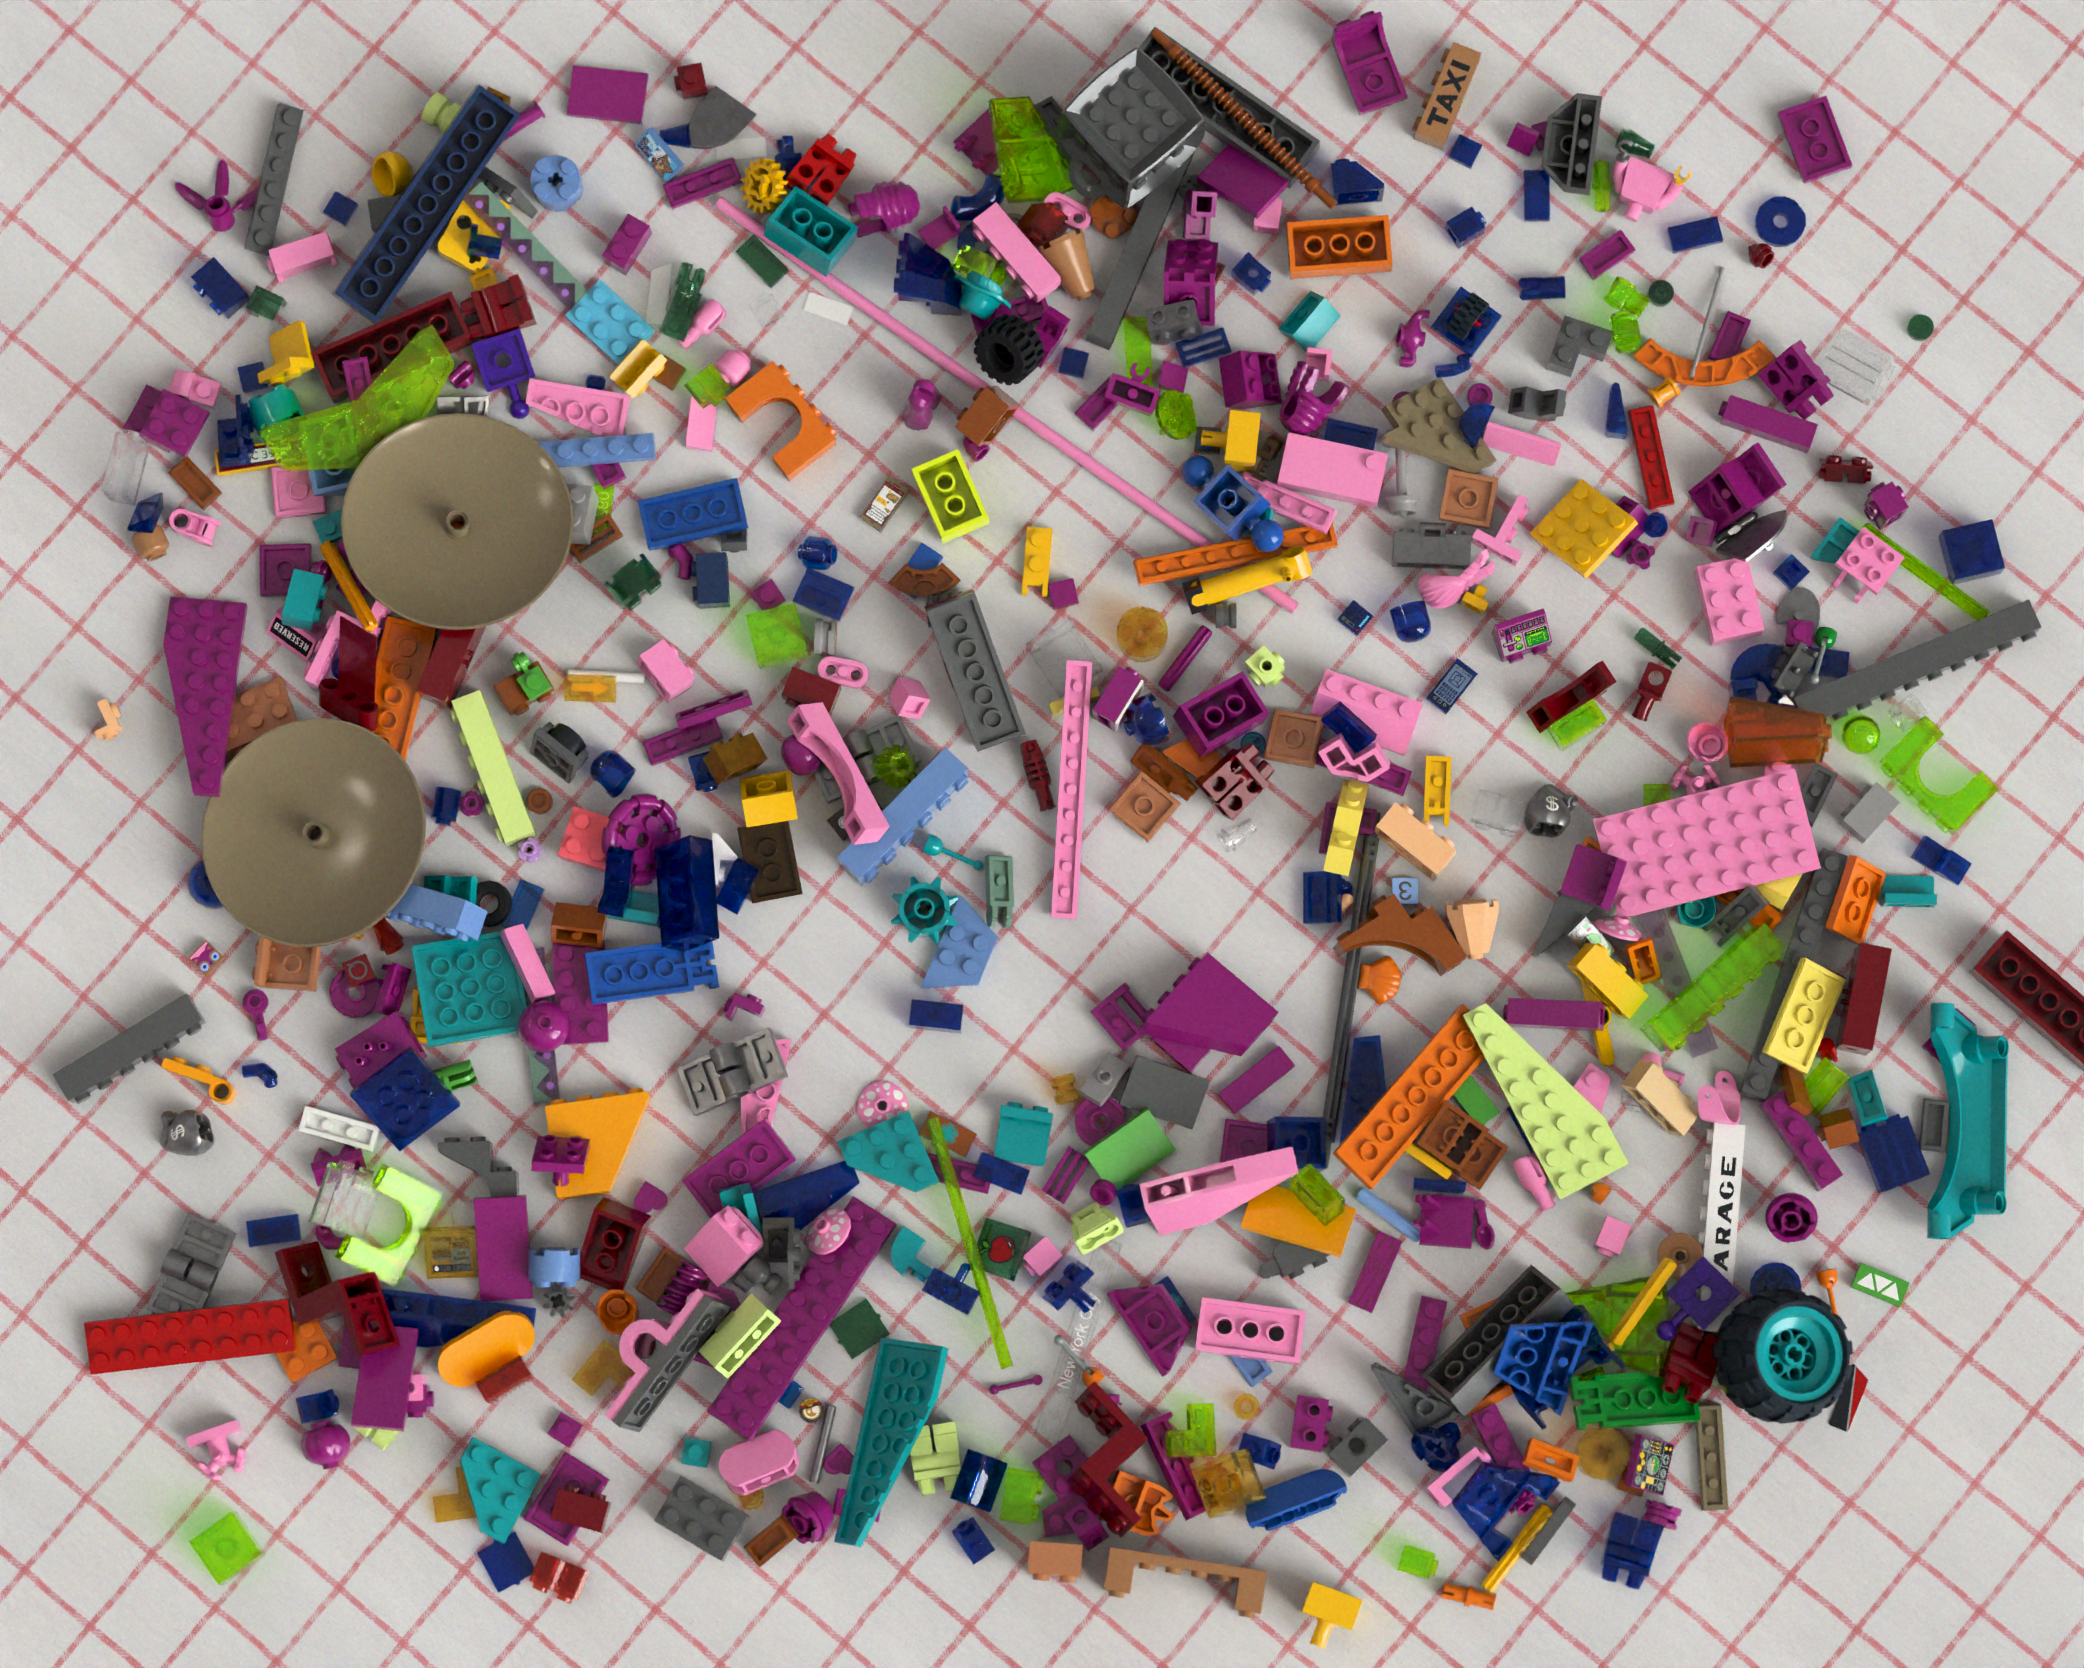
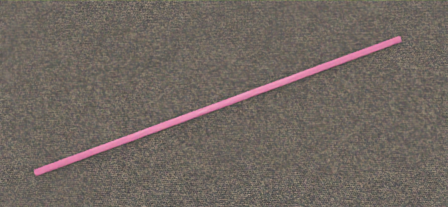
[715,197,1299,614]

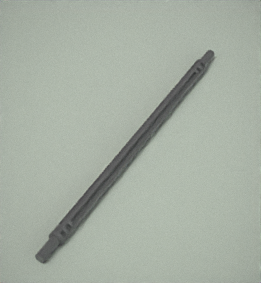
[1318,812,1381,1168]

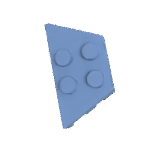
[921,896,998,989]

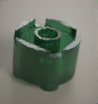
[604,553,663,611]

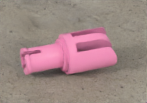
[676,299,726,350]
[1513,1154,1556,1212]

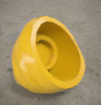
[372,151,413,197]

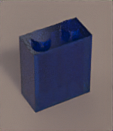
[1858,1114,1930,1194]

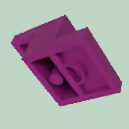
[123,384,210,458]
[1688,442,1787,534]

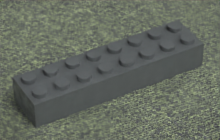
[1139,27,1320,189]

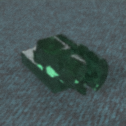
[659,262,706,342]

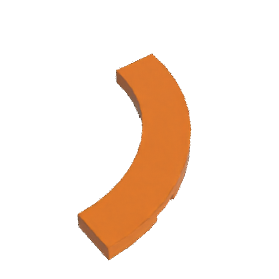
[1632,338,1776,387]

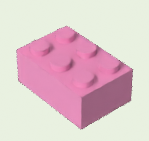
[1694,558,1764,646]

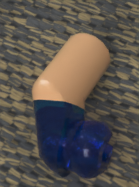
[1329,878,1353,918]

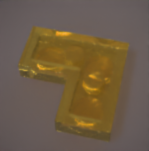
[572,1339,635,1396]
[433,1467,477,1523]

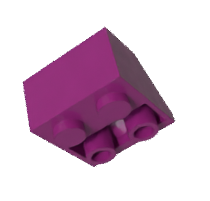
[1218,350,1282,409]

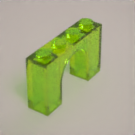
[1879,716,1999,835]
[334,1164,442,1287]

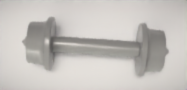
[1383,428,1419,518]

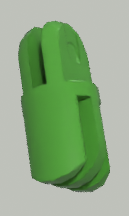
[420,1059,478,1097]

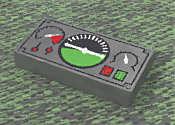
[1564,914,1615,956]

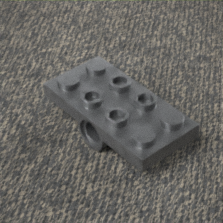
[813,716,921,804]
[677,1028,789,1116]
[146,1213,237,1313]

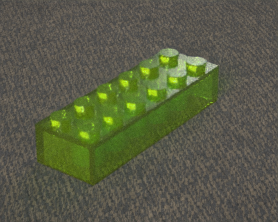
[1640,923,1785,1052]

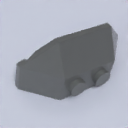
[1541,93,1602,195]

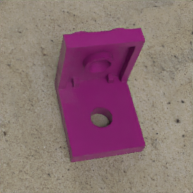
[1164,239,1219,326]

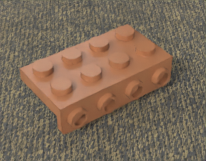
[225,676,298,765]
[252,936,321,992]

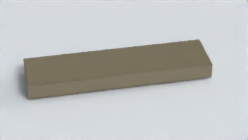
[1695,1404,1728,1511]

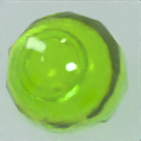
[1841,714,1881,754]

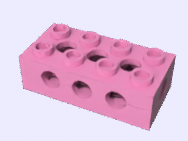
[1195,1297,1306,1365]

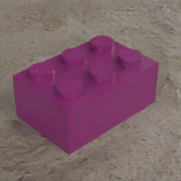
[1173,671,1270,759]

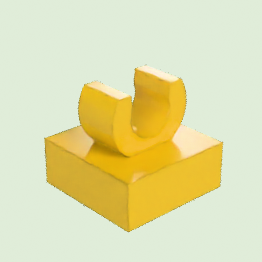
[1461,584,1489,615]

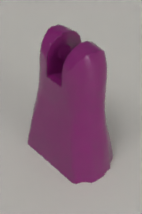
[902,379,942,431]

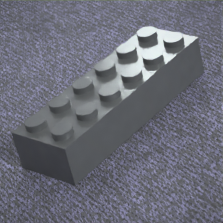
[1421,1265,1575,1417]

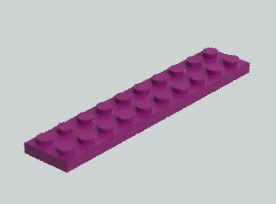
[707,1196,897,1441]

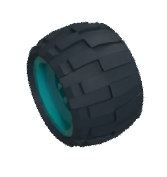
[1713,1288,1854,1424]

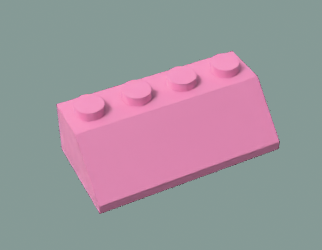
[1310,669,1423,756]

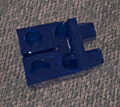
[1600,1512,1664,1590]

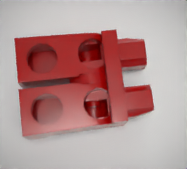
[786,134,857,206]

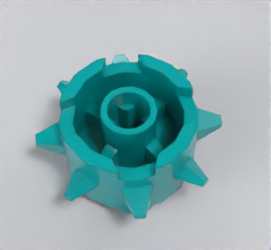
[891,876,958,943]

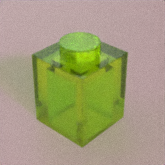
[684,364,730,409]
[1397,1545,1439,1580]

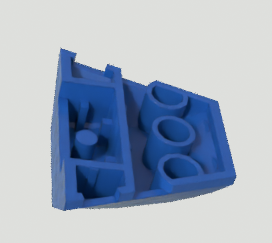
[1493,1321,1593,1416]

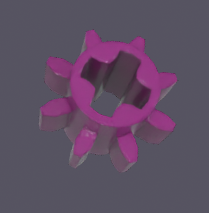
[1502,1482,1537,1515]

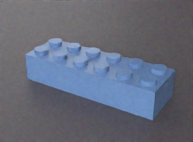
[837,747,969,886]

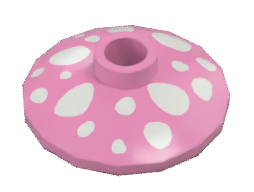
[1593,914,1643,941]
[857,1081,909,1128]
[806,1208,851,1254]

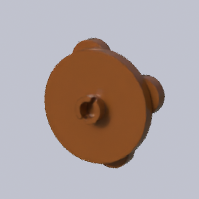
[1089,195,1138,239]

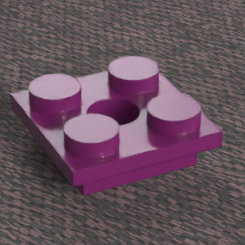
[1032,1434,1088,1500]

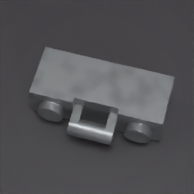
[1392,522,1471,570]

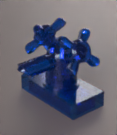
[922,1263,980,1315]

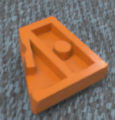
[1162,738,1222,779]

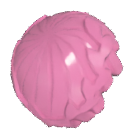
[1686,722,1729,763]

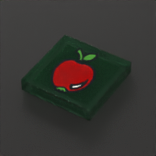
[968,1218,1032,1282]

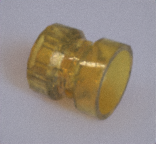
[1049,1073,1081,1105]

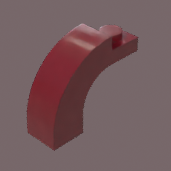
[1526,660,1617,733]

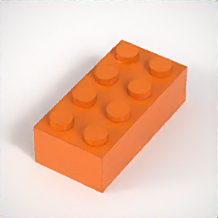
[1286,215,1393,279]

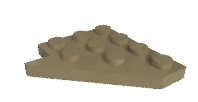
[1380,377,1497,474]

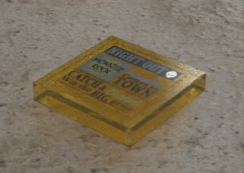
[423,1226,479,1279]

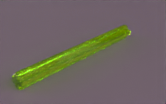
[1860,523,1989,620]

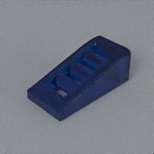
[1605,382,1628,439]

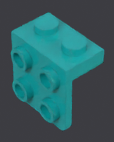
[994,1102,1053,1167]

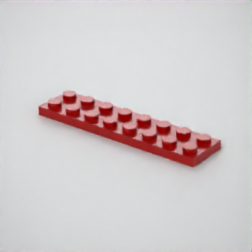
[84,1298,297,1375]

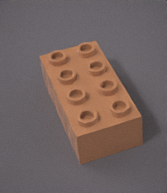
[1027,1541,1083,1583]

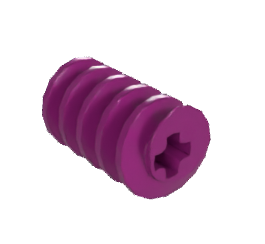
[656,1259,707,1315]

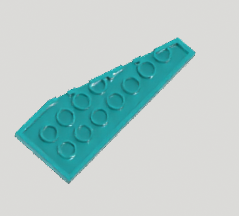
[834,1338,949,1547]

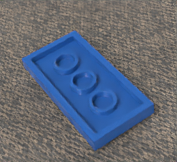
[638,478,749,551]

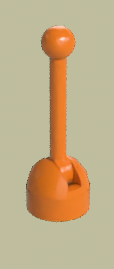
[1815,1268,1838,1315]

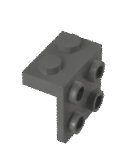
[763,1217,801,1289]

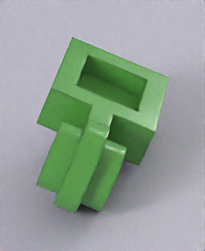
[510,652,552,702]

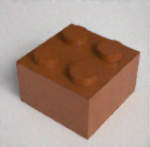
[955,386,1020,446]

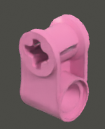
[169,509,221,547]

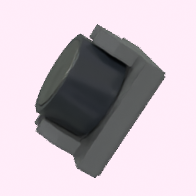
[530,722,589,784]

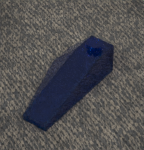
[753,1161,860,1231]

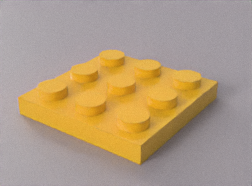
[1529,479,1638,579]

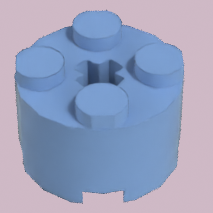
[530,155,583,212]
[528,1247,580,1287]

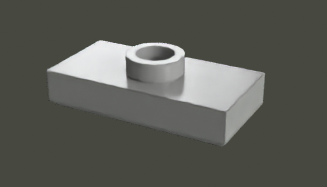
[1079,1053,1131,1107]

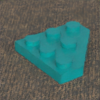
[837,1111,940,1193]
[459,1437,542,1544]

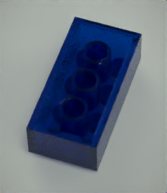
[655,835,719,952]

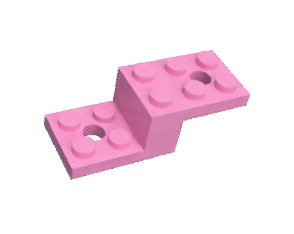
[304,600,392,691]

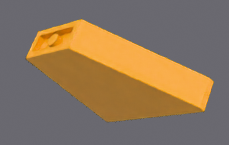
[545,1088,651,1200]

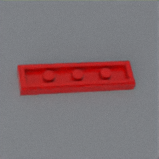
[1628,405,1675,510]

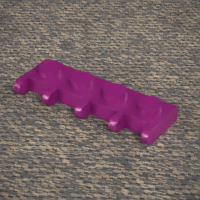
[1140,1412,1216,1521]

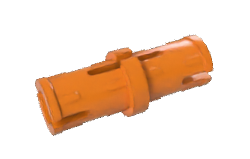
[1441,1582,1496,1611]

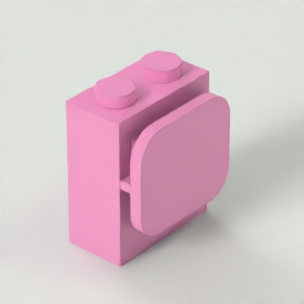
[684,1206,763,1287]

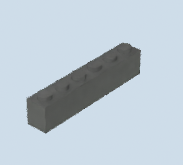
[53,993,206,1104]

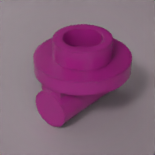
[446,361,475,389]

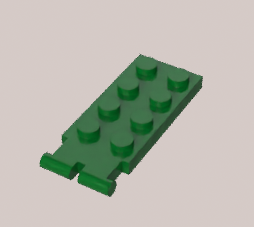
[1569,1371,1701,1430]

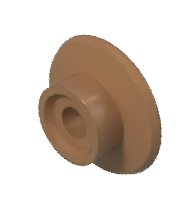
[1657,1233,1703,1280]

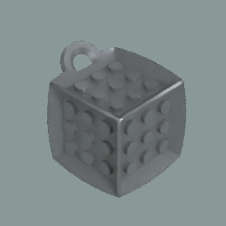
[1057,48,1205,209]

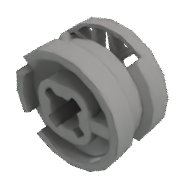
[814,618,837,655]

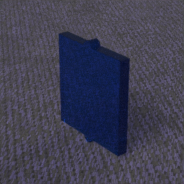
[477,1532,537,1593]

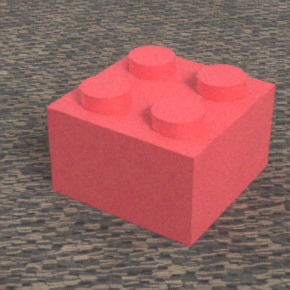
[558,806,623,874]

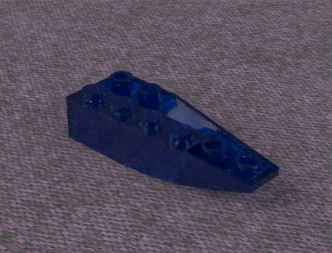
[381,1288,536,1348]

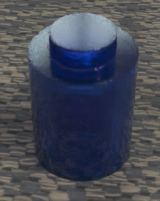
[431,787,461,826]

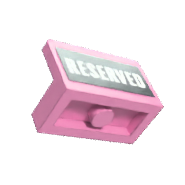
[267,605,328,661]

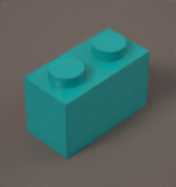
[282,569,328,631]

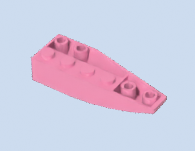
[1139,1147,1298,1236]

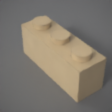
[1621,1061,1699,1136]

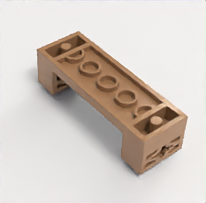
[1104,1547,1267,1618]

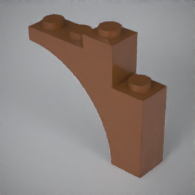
[1332,894,1467,977]

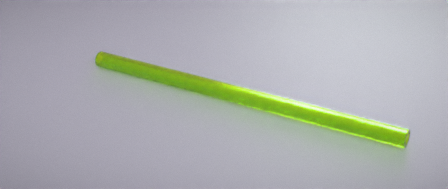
[926,1117,1013,1369]

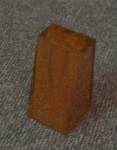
[1724,697,1832,768]

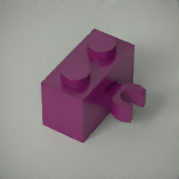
[1102,363,1161,416]

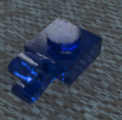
[774,136,802,180]

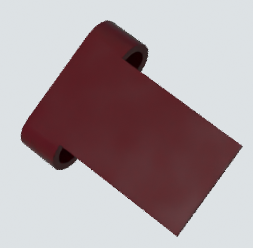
[319,616,378,731]

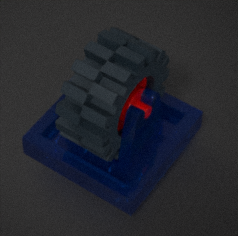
[1430,287,1502,358]

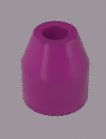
[962,437,990,462]

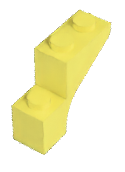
[1323,779,1369,876]

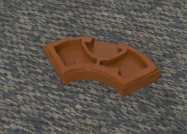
[888,563,961,597]

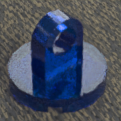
[1411,1422,1461,1472]

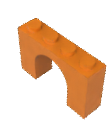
[725,361,837,481]

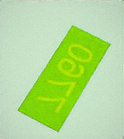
[592,484,614,535]

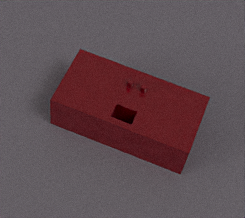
[417,626,486,709]
[1836,942,1892,1056]

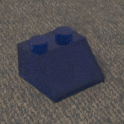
[1329,159,1384,206]

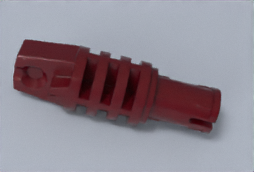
[1020,740,1056,812]

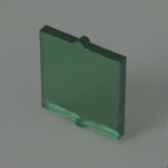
[830,1299,890,1360]

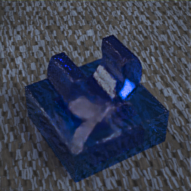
[1773,554,1810,591]

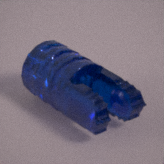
[1518,276,1566,300]

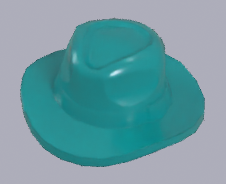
[954,271,1011,320]

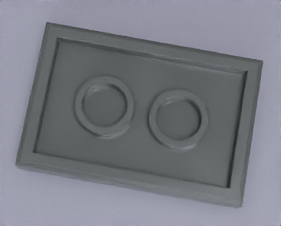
[1119,1054,1210,1129]

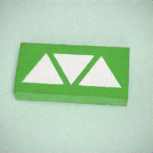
[1851,1263,1910,1307]

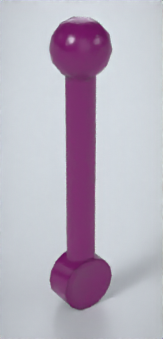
[989,1375,1043,1395]

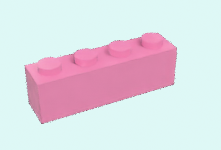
[972,202,1061,303]

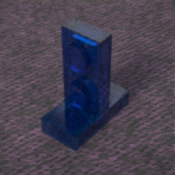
[597,846,635,918]

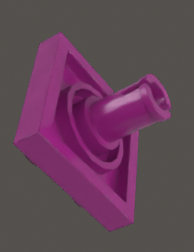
[532,1135,590,1186]

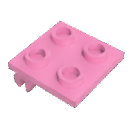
[1832,527,1905,604]

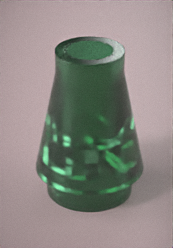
[1615,129,1655,158]

